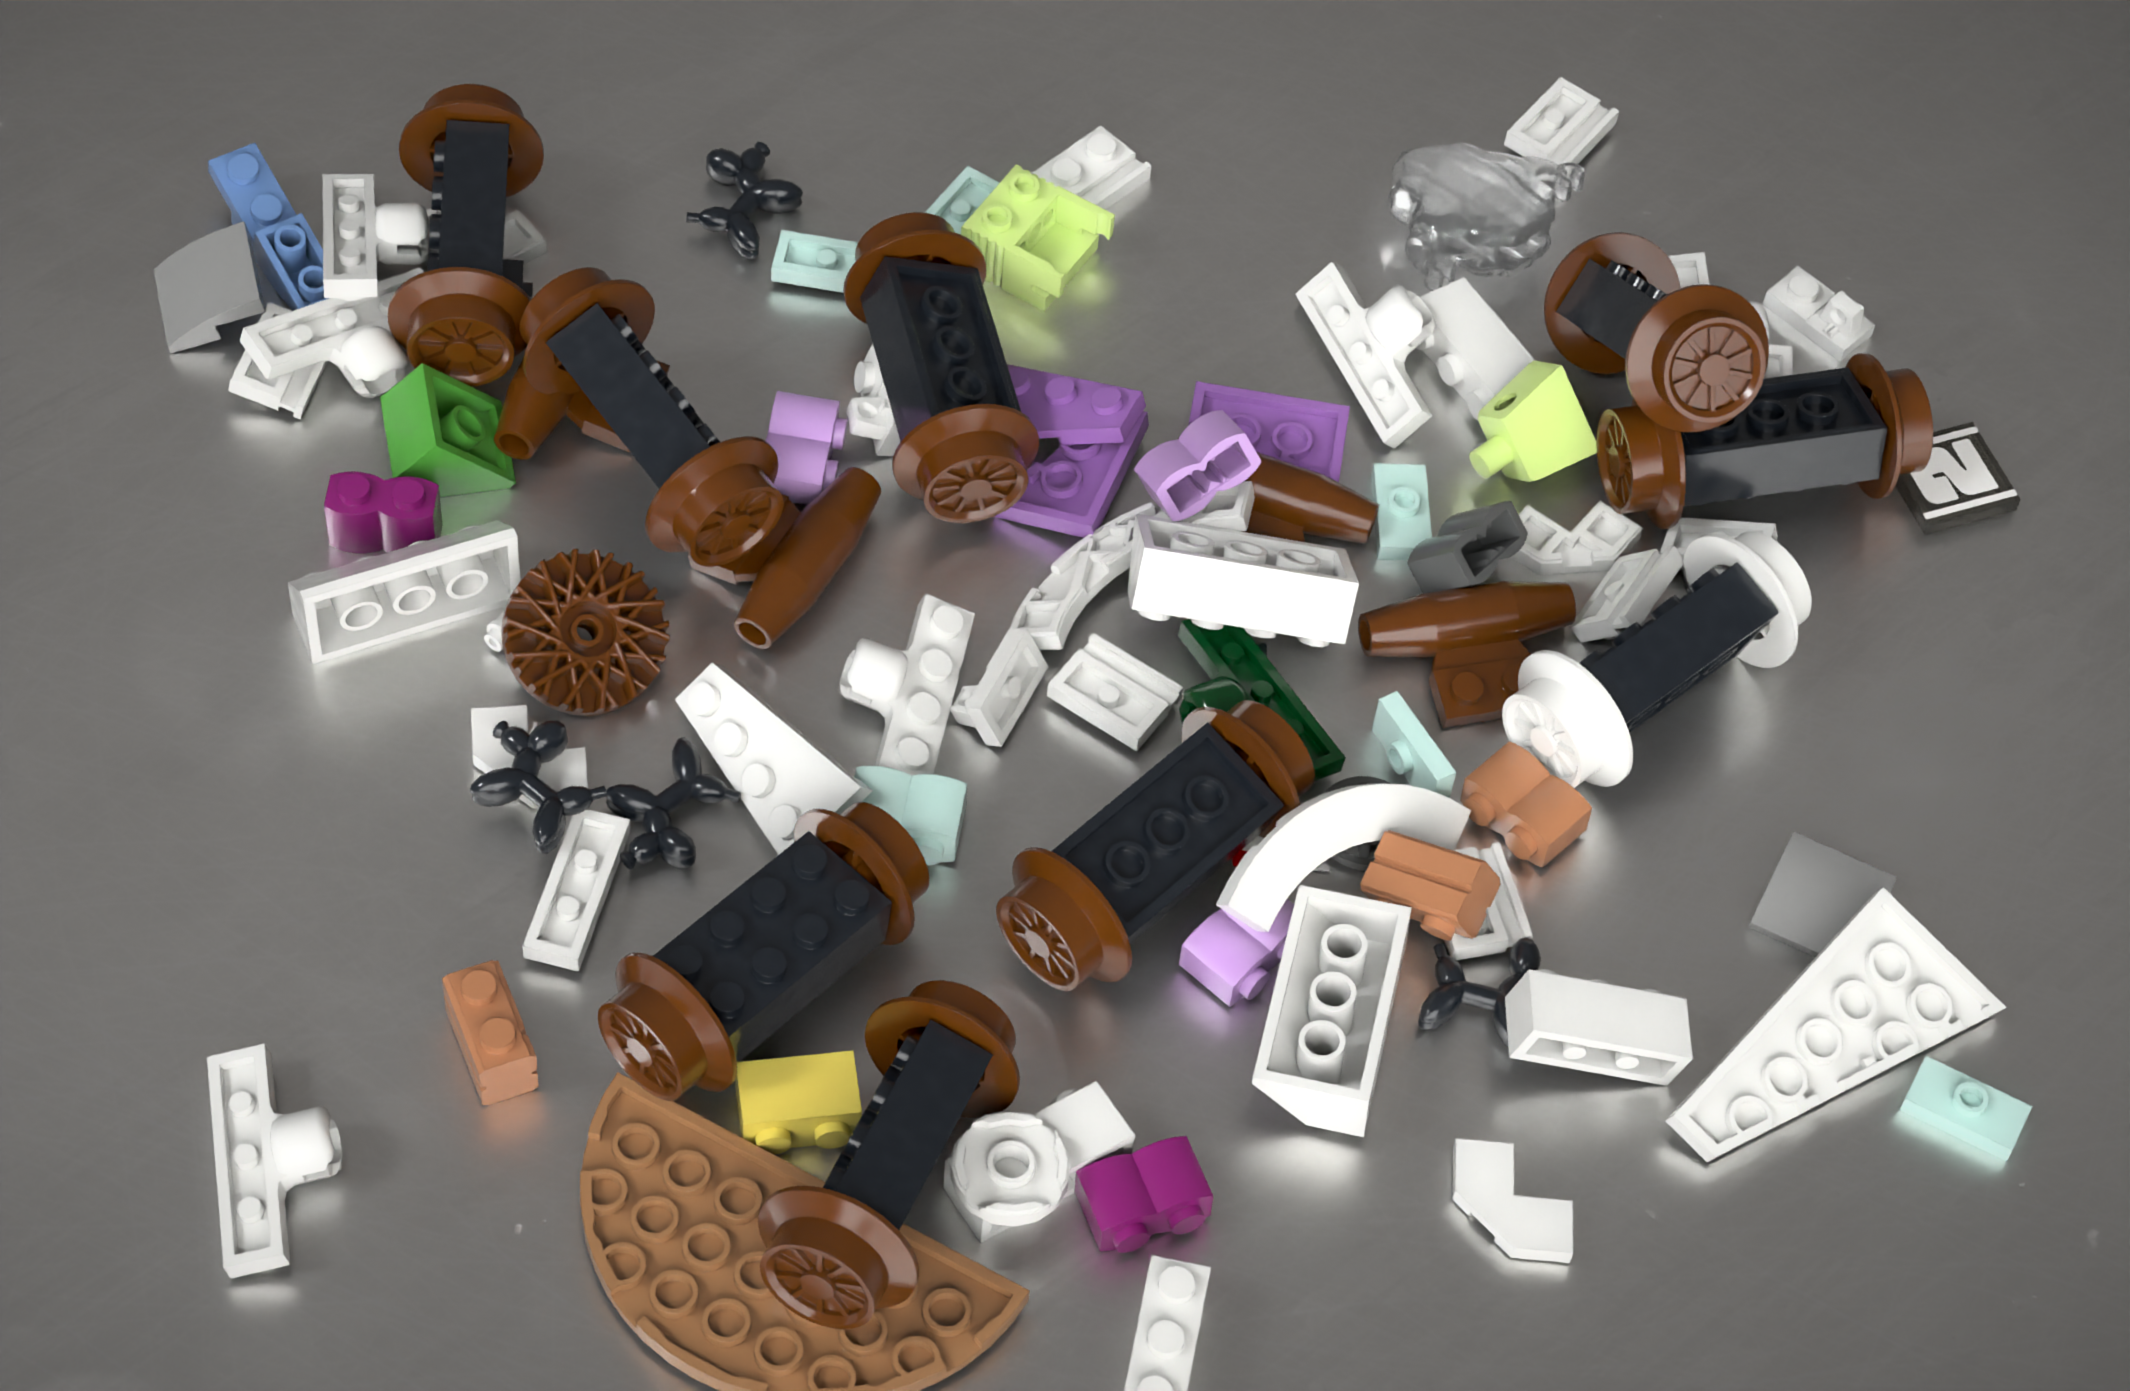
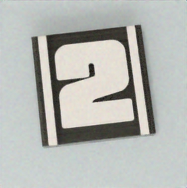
[1895,422,2021,535]

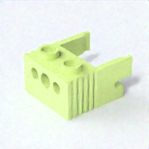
[961,164,1115,312]

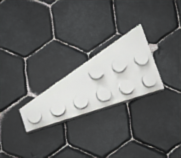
[1666,887,2007,1162]

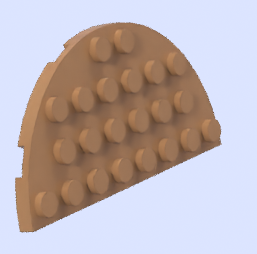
[580,1072,1030,1391]

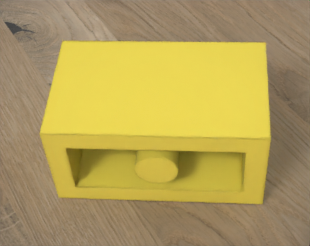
[736,1050,862,1155]

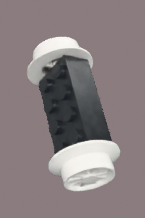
[1502,531,1812,788]

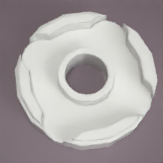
[950,1110,1071,1227]

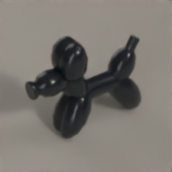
[686,142,803,260]
[470,720,607,854]
[606,737,741,870]
[1418,938,1541,1047]

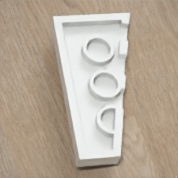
[675,662,873,855]

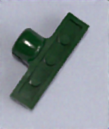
[1177,619,1346,782]

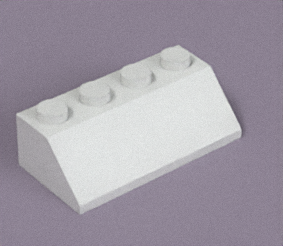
[1128,514,1359,647]
[288,520,521,664]
[1252,885,1412,1137]

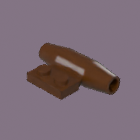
[494,357,670,460]
[1177,436,1380,544]
[688,467,881,649]
[1358,581,1576,728]

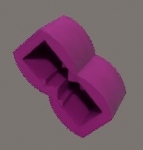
[324,471,443,554]
[1074,1136,1213,1253]

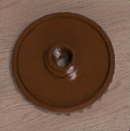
[501,549,670,716]

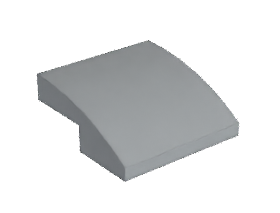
[153,221,266,353]
[1749,832,1897,957]

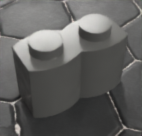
[1407,501,1528,593]

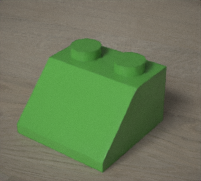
[380,363,516,498]

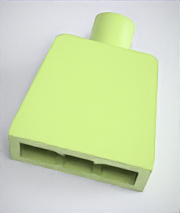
[1469,360,1597,482]

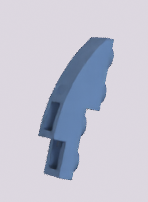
[208,143,329,311]

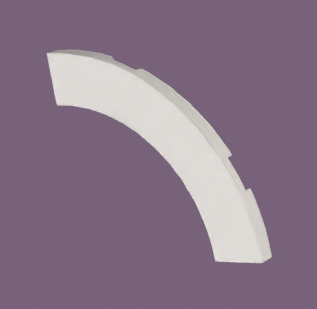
[1010,481,1255,650]
[1216,784,1471,932]

